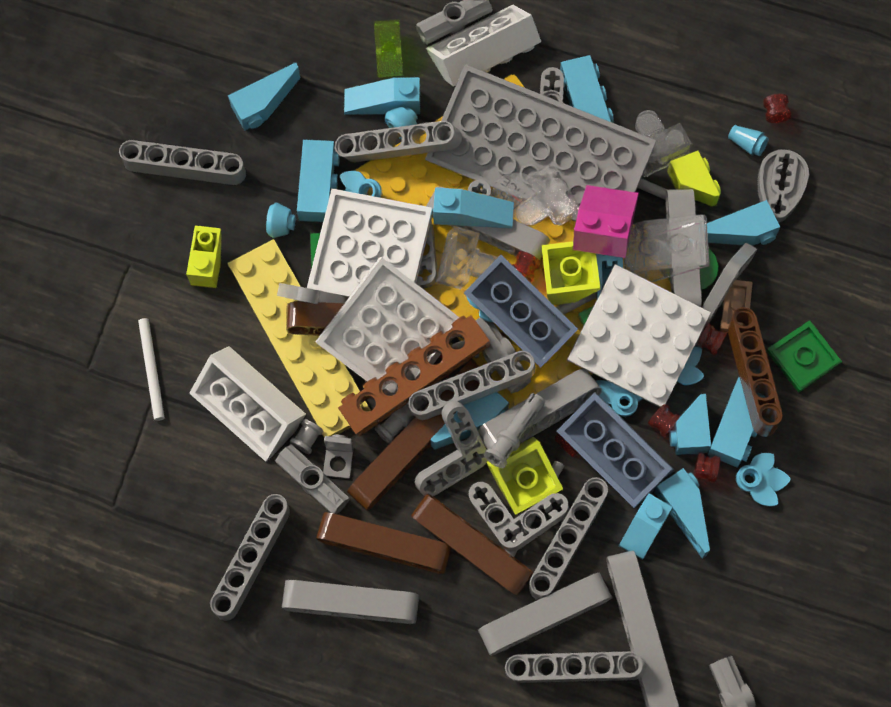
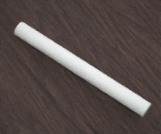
[138,318,165,421]

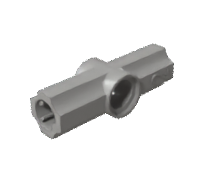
[416,0,492,45]
[475,318,531,394]
[275,444,350,514]
[709,656,756,707]

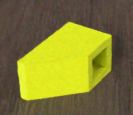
[667,151,721,206]
[186,226,221,288]

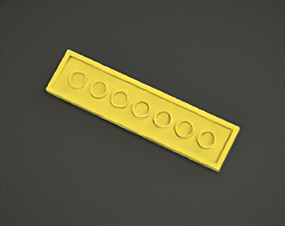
[228,239,371,438]

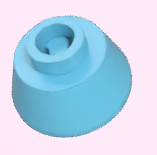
[385,107,418,139]
[266,203,296,238]

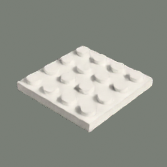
[307,189,433,298]
[315,257,460,396]
[567,264,711,408]

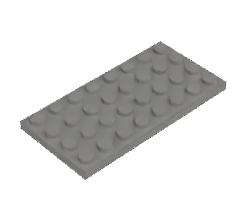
[425,64,657,221]

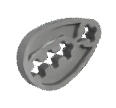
[757,150,809,222]

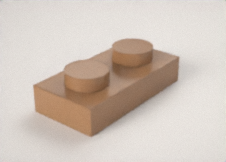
[720,280,752,332]

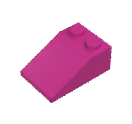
[573,185,638,258]

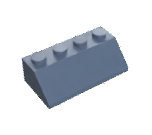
[464,255,578,368]
[557,392,675,508]

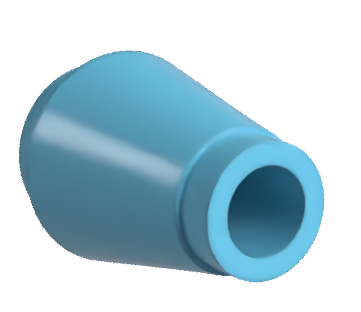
[728,125,769,156]

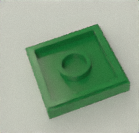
[766,320,842,393]

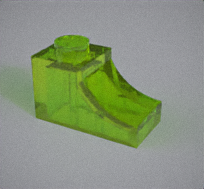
[374,20,403,77]

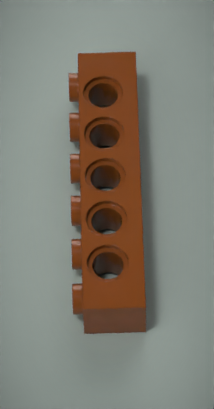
[338,315,491,437]

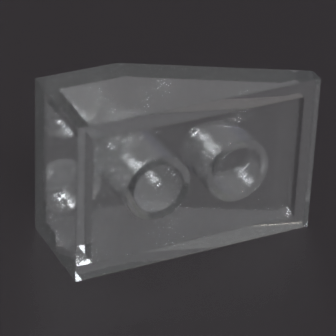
[624,215,709,282]

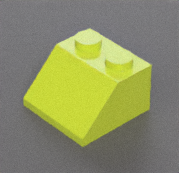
[542,241,601,305]
[486,437,563,515]

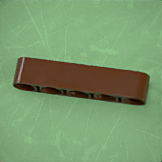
[286,301,345,336]
[728,307,782,437]
[411,493,533,596]
[316,512,452,574]

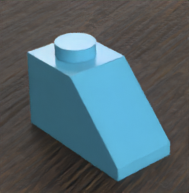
[669,394,711,455]
[619,493,672,560]

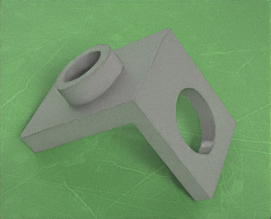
[323,435,354,479]

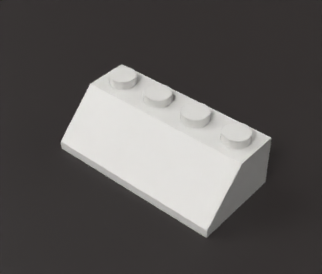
[426,5,541,86]
[190,346,306,461]

